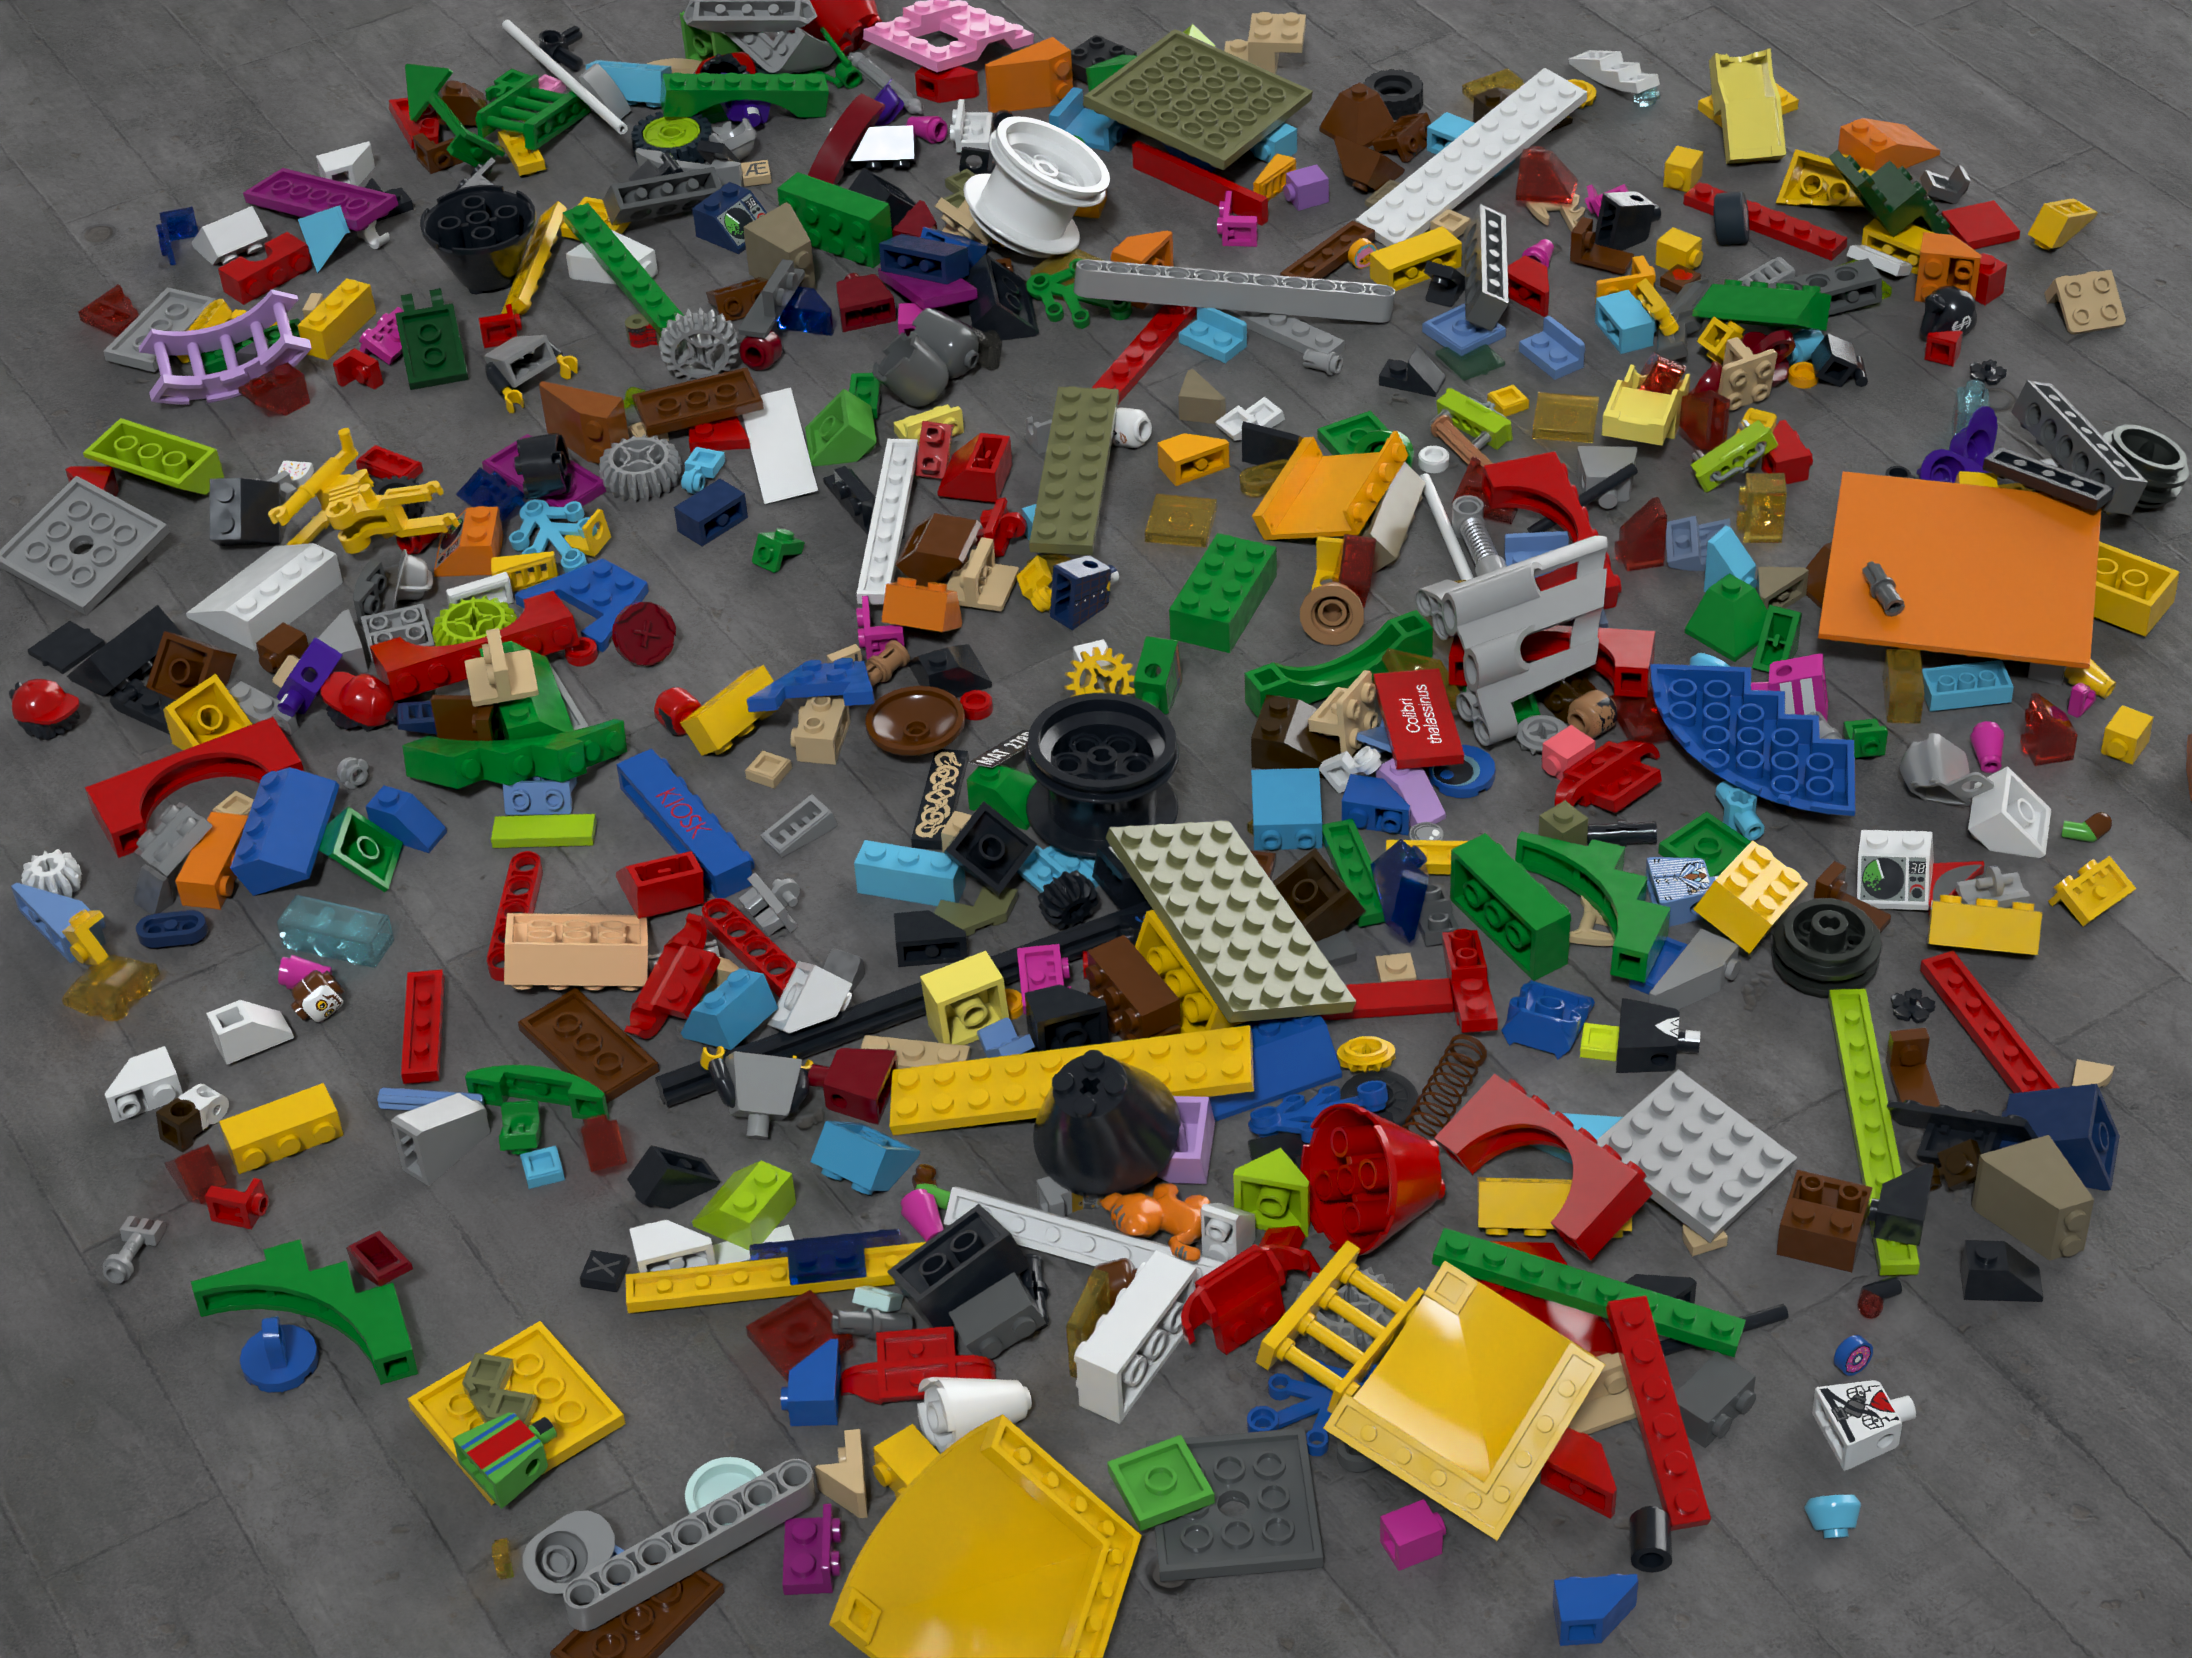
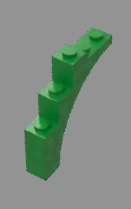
[402,719,627,789]
[1515,831,1671,983]
[191,1239,418,1385]

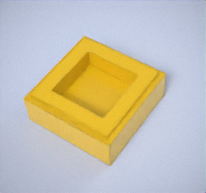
[1487,384,1529,417]

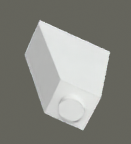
[566,230,658,284]

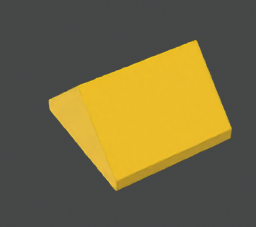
[163,674,252,750]

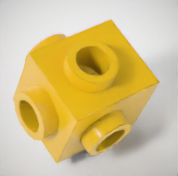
[1697,317,1745,364]

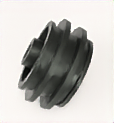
[2103,424,2190,508]
[1772,898,1882,998]

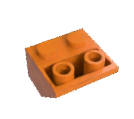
[1914,232,1981,302]

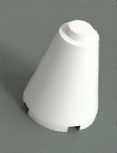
[917,1377,1032,1454]

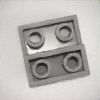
[361,603,435,662]
[134,802,213,877]

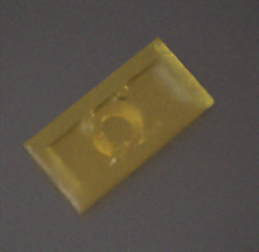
[1462,68,1523,102]

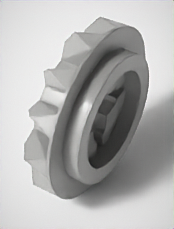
[1516,715,1567,755]

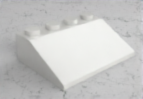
[186,543,343,651]

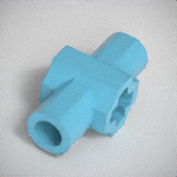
[1715,780,1765,841]

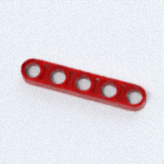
[487,851,543,981]
[702,898,797,998]

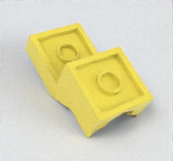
[1709,48,1786,164]
[1602,364,1690,446]

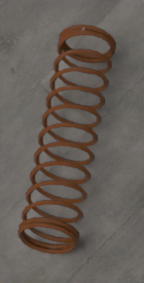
[1402,1034,1487,1144]

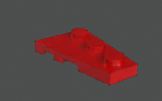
[389,98,440,149]
[689,416,750,453]

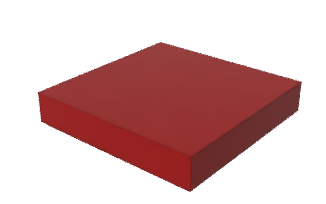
[1941,200,2020,249]

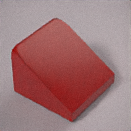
[1924,331,1963,367]

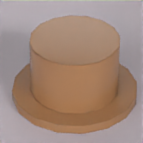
[1300,582,1364,645]

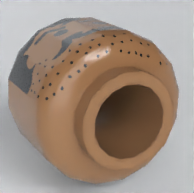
[1567,690,1617,738]

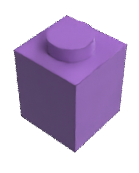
[1283,164,1329,211]

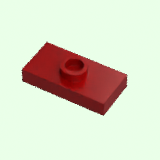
[356,445,423,480]

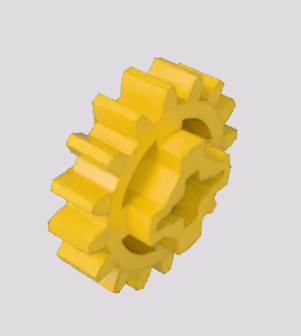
[1064,647,1135,697]

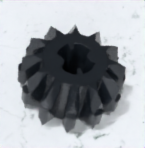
[1037,870,1098,929]

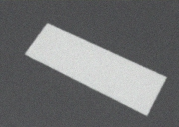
[742,387,818,504]

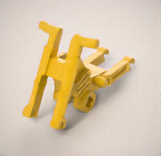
[268,428,459,554]

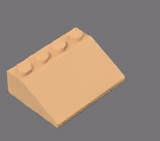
[504,913,648,991]

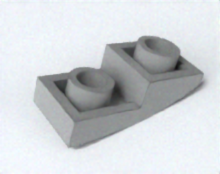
[578,64,631,120]

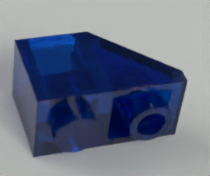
[776,286,834,336]

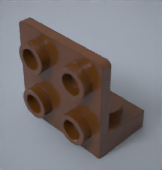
[430,695,504,741]

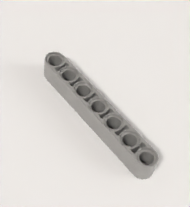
[563,1459,815,1631]

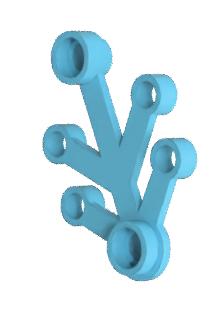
[509,499,597,573]

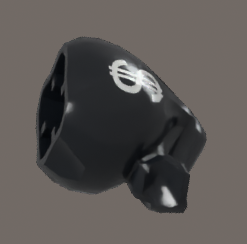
[1920,286,1977,338]

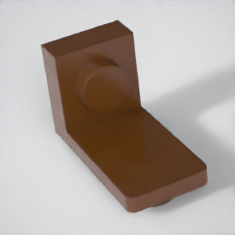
[412,131,475,174]
[1570,217,1634,274]
[1814,861,1891,933]
[1886,1028,1940,1107]

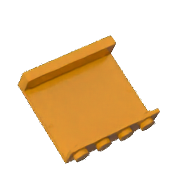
[1252,431,1409,540]

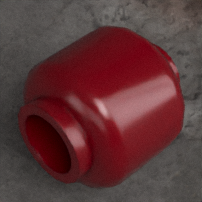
[739,330,782,371]

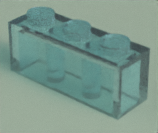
[277,895,394,968]

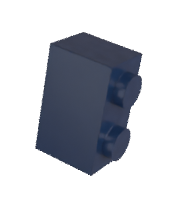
[674,478,748,547]

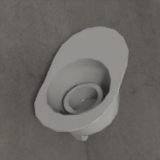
[393,549,433,610]
[522,1510,615,1594]

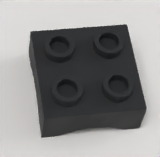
[1071,35,1137,83]

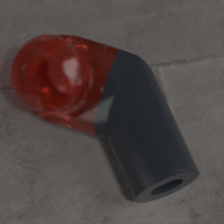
[1857,1276,1902,1319]

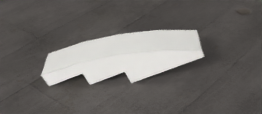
[1568,50,1660,93]

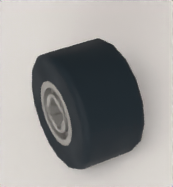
[1714,191,1749,245]

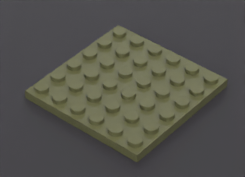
[1083,29,1313,170]

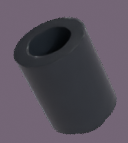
[1629,1506,1672,1573]

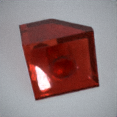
[1515,146,1578,205]

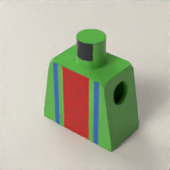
[453,1412,557,1509]

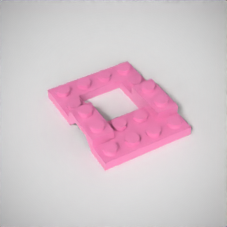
[863,0,1034,72]

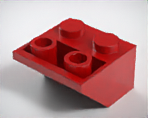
[937,433,1012,502]
[616,851,704,919]

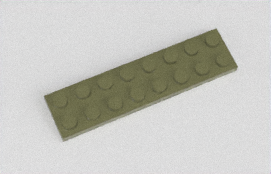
[1029,386,1119,555]

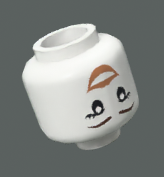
[1112,408,1152,448]

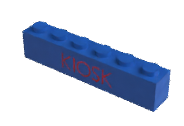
[616,748,755,899]

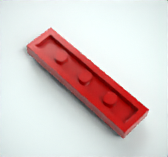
[401,969,445,1084]

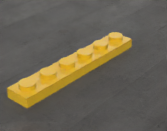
[501,201,567,316]

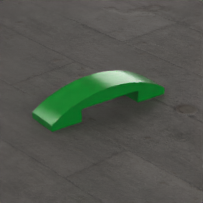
[465,1065,609,1123]

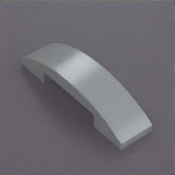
[636,148,744,187]

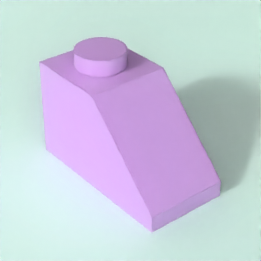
[1376,758,1446,827]

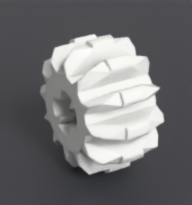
[21,849,82,898]

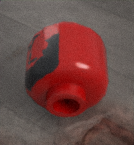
[654,687,702,736]

